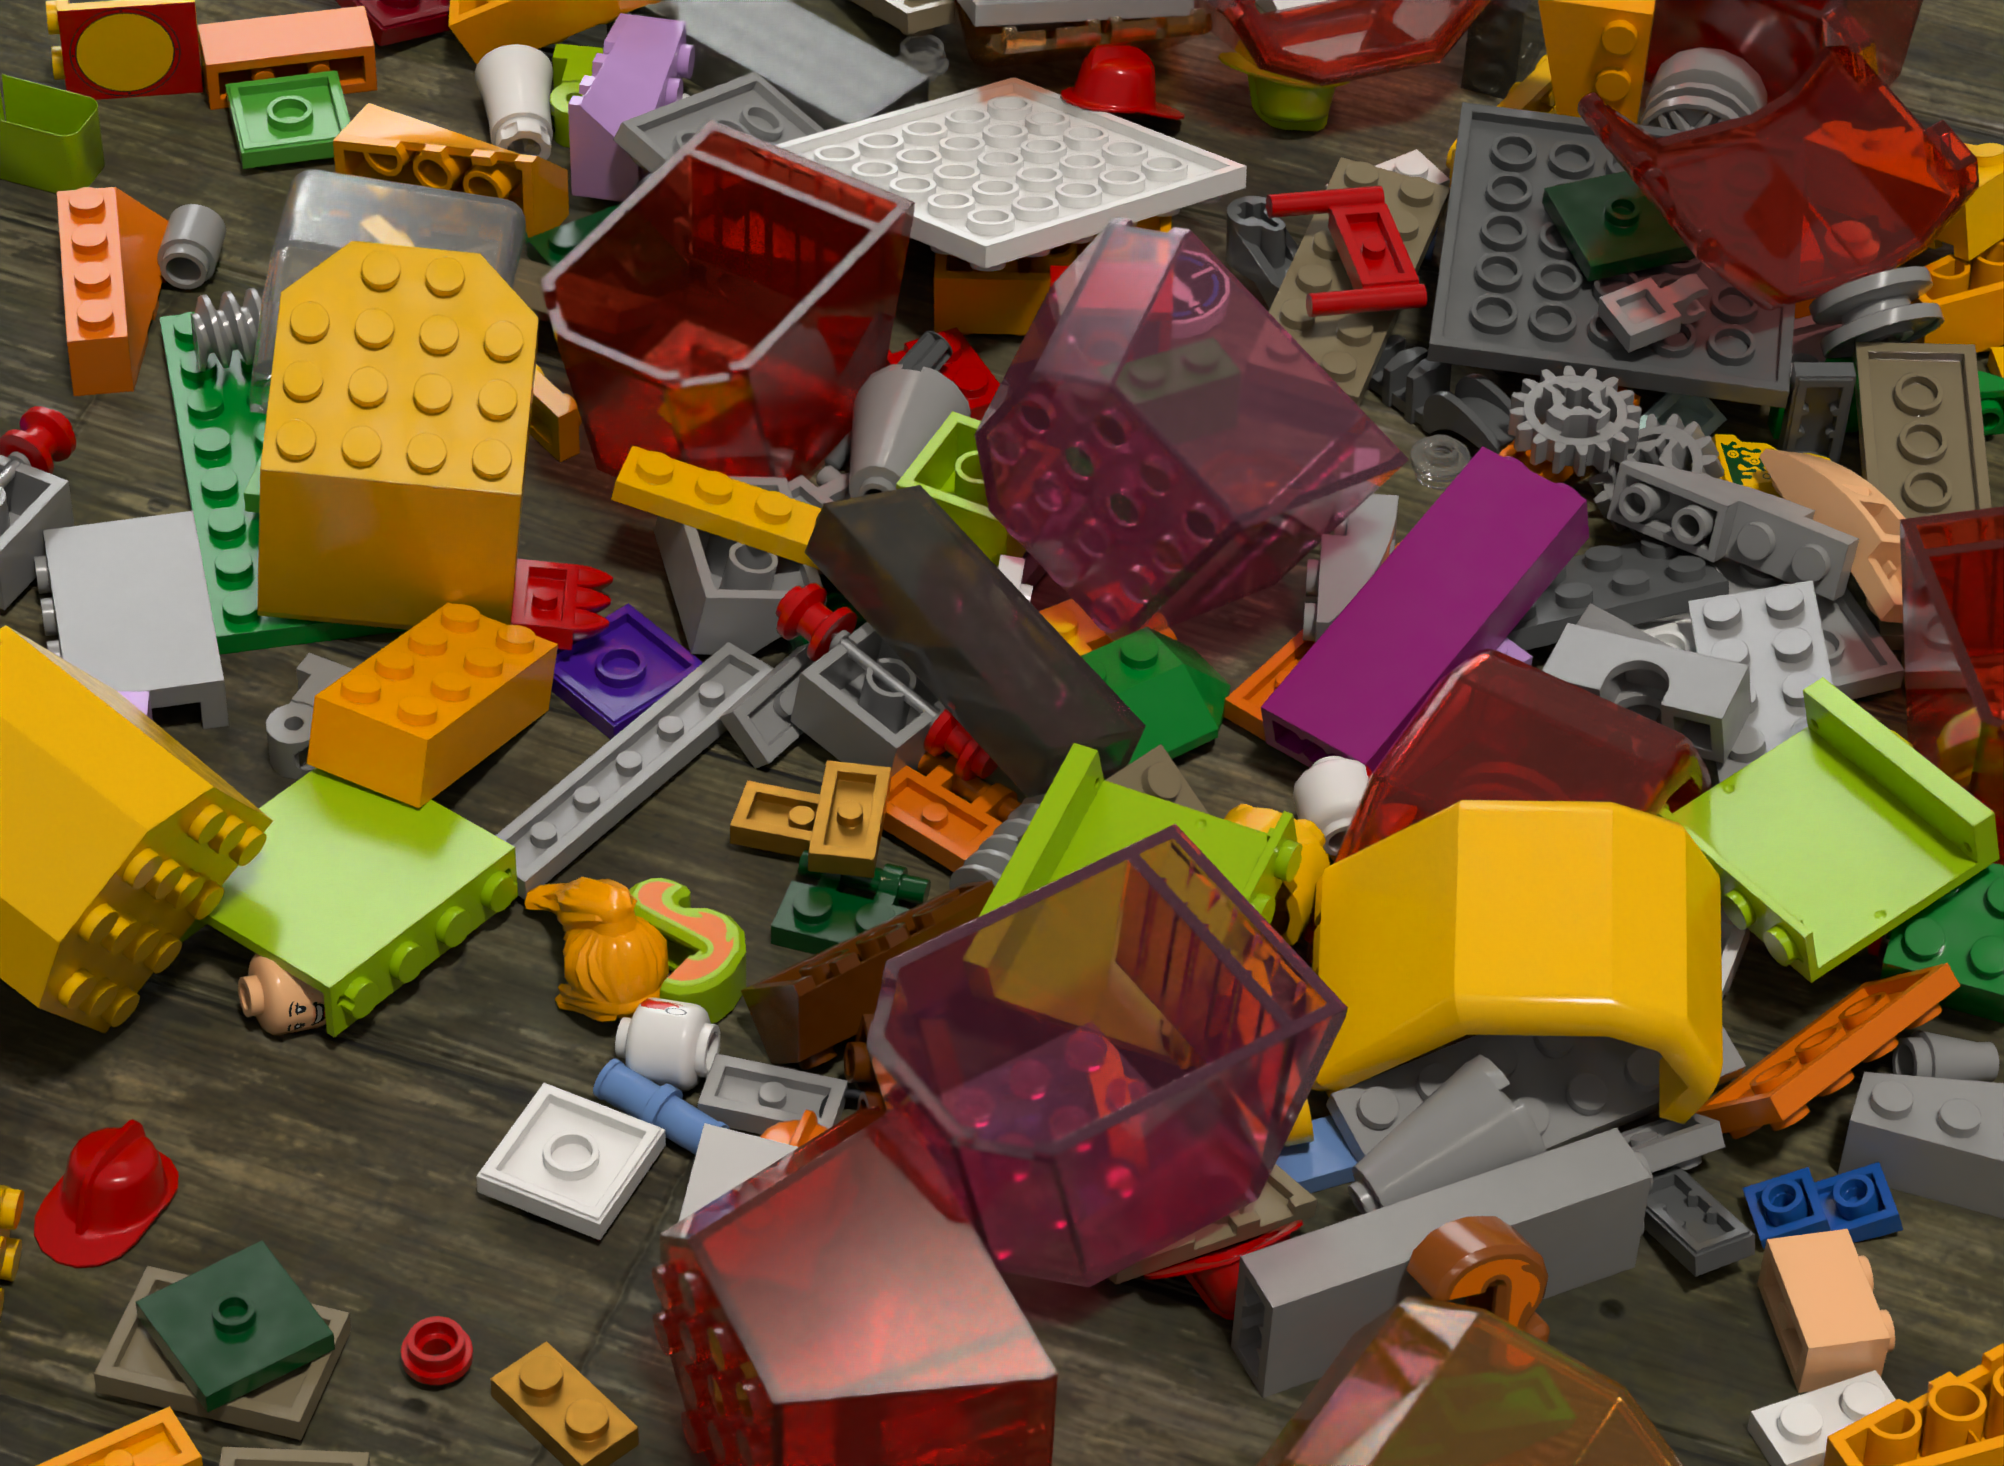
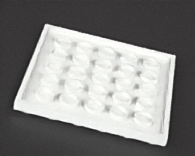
[756,77,1247,271]

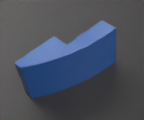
[1743,1162,1903,1249]

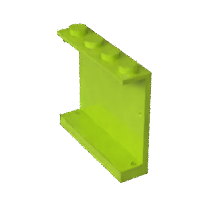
[1637,677,2000,983]
[958,743,1303,1066]
[179,768,518,1037]

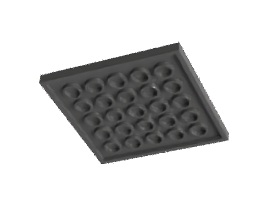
[1427,102,1807,408]

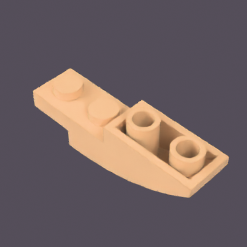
[1759,449,1939,626]

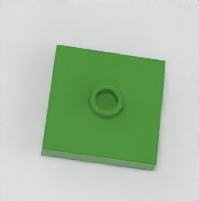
[225,70,350,169]

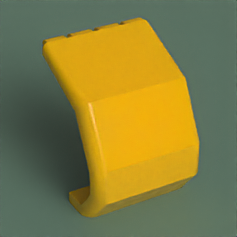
[1307,800,1723,1124]

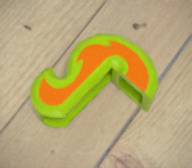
[629,878,746,1024]

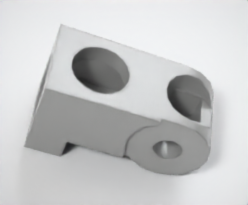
[266,653,352,779]

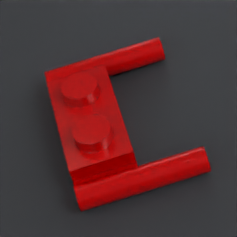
[1266,185,1427,317]

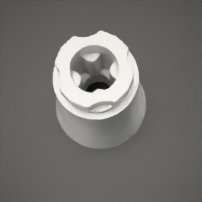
[475,44,553,160]

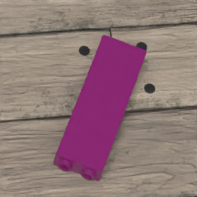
[1261,446,1589,790]

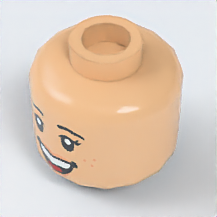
[238,953,326,1035]

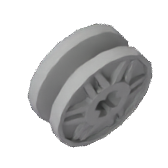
[1809,266,1945,358]

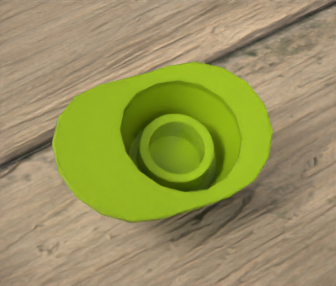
[1218,52,1351,131]

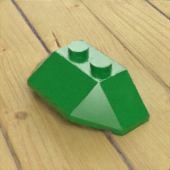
[1000,626,1231,790]

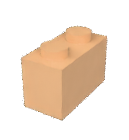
[1757,1229,1895,1393]

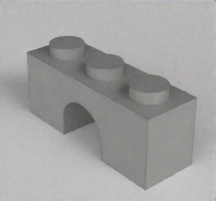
[1539,623,1752,763]

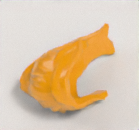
[524,877,669,1022]

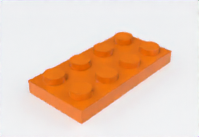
[1696,963,1960,1139]

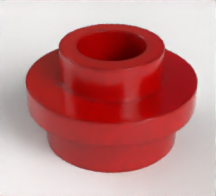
[401,1316,473,1385]

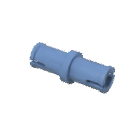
[593,1058,730,1155]

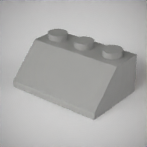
[654,476,827,655]

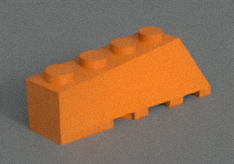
[57,187,168,396]

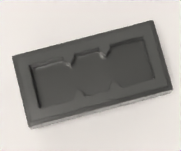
[1777,362,1856,464]
[1644,1166,1755,1277]

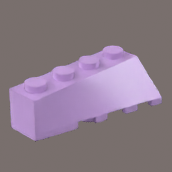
[568,13,695,203]

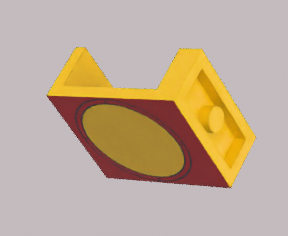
[46,0,203,100]

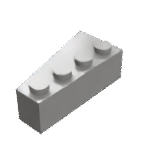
[1838,1072,2004,1219]

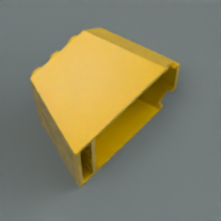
[258,241,539,630]
[0,625,273,1033]

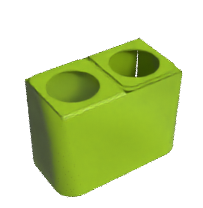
[0,74,105,194]

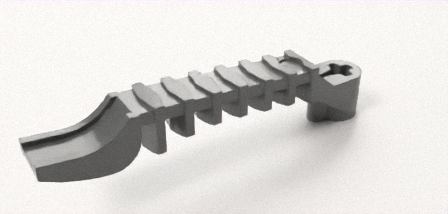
[1226,196,1515,454]

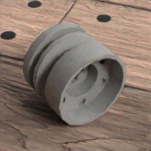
[1639,47,1767,140]

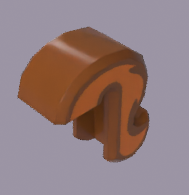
[1406,1216,1550,1377]

